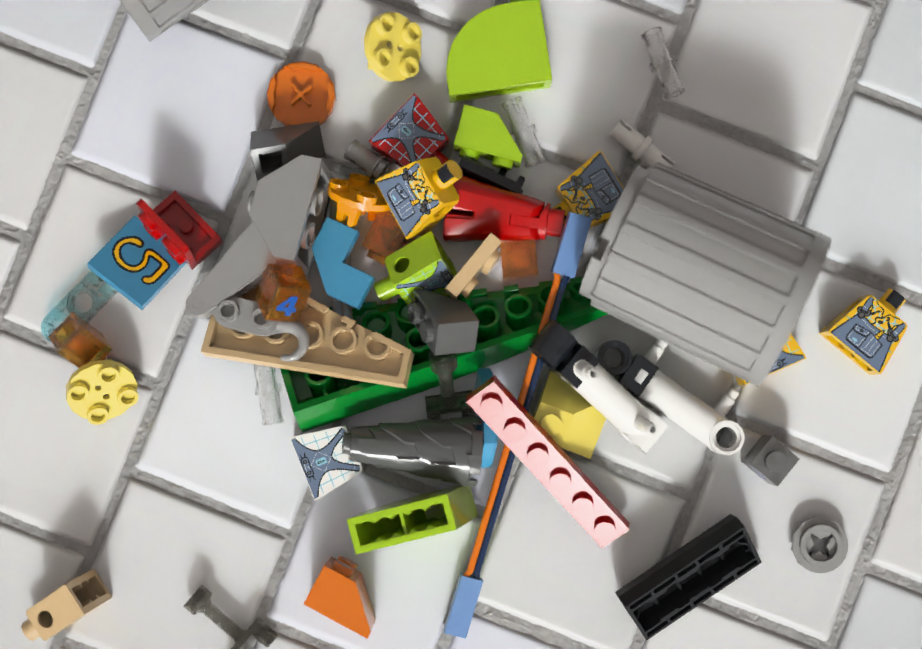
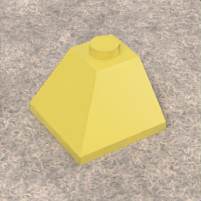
[532,370,606,459]

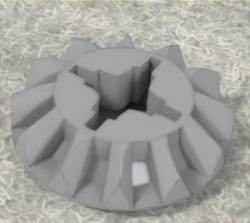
[791,517,848,573]

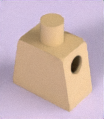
[21,569,112,641]

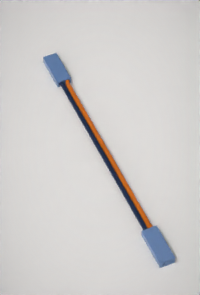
[443,212,592,638]

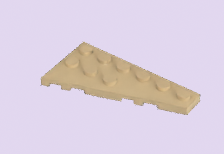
[201,278,414,389]

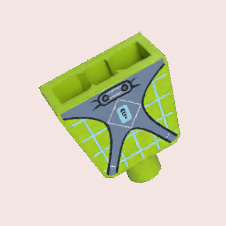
[374,231,457,305]

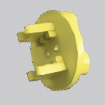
[364,12,422,82]
[66,358,138,425]

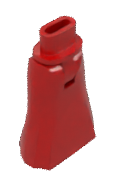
[443,176,566,242]

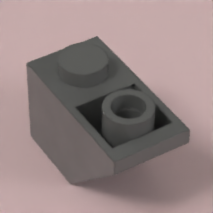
[250,121,325,181]
[408,288,479,356]

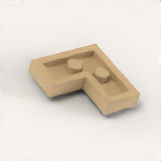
[445,233,502,299]

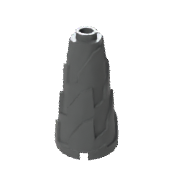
[342,415,483,487]

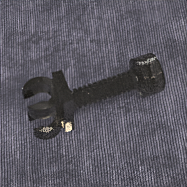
[425,350,475,419]
[183,585,278,649]

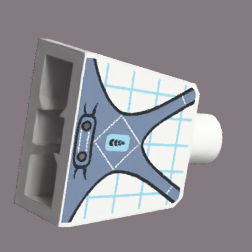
[290,425,366,501]

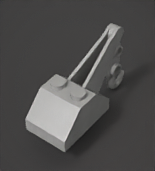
[186,154,333,362]

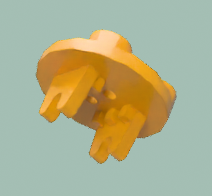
[327,173,390,227]

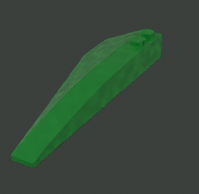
[280,277,607,432]

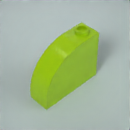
[446,0,552,103]
[346,484,478,554]

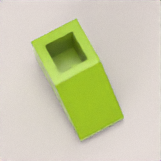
[454,104,523,171]

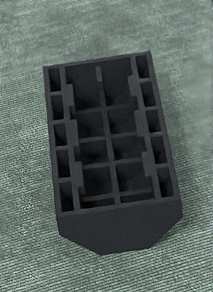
[615,514,762,640]

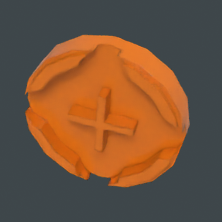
[267,61,336,126]

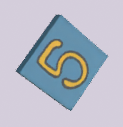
[87,215,187,310]

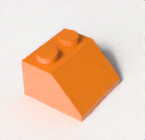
[304,555,375,639]

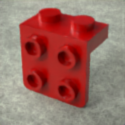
[136,191,223,270]

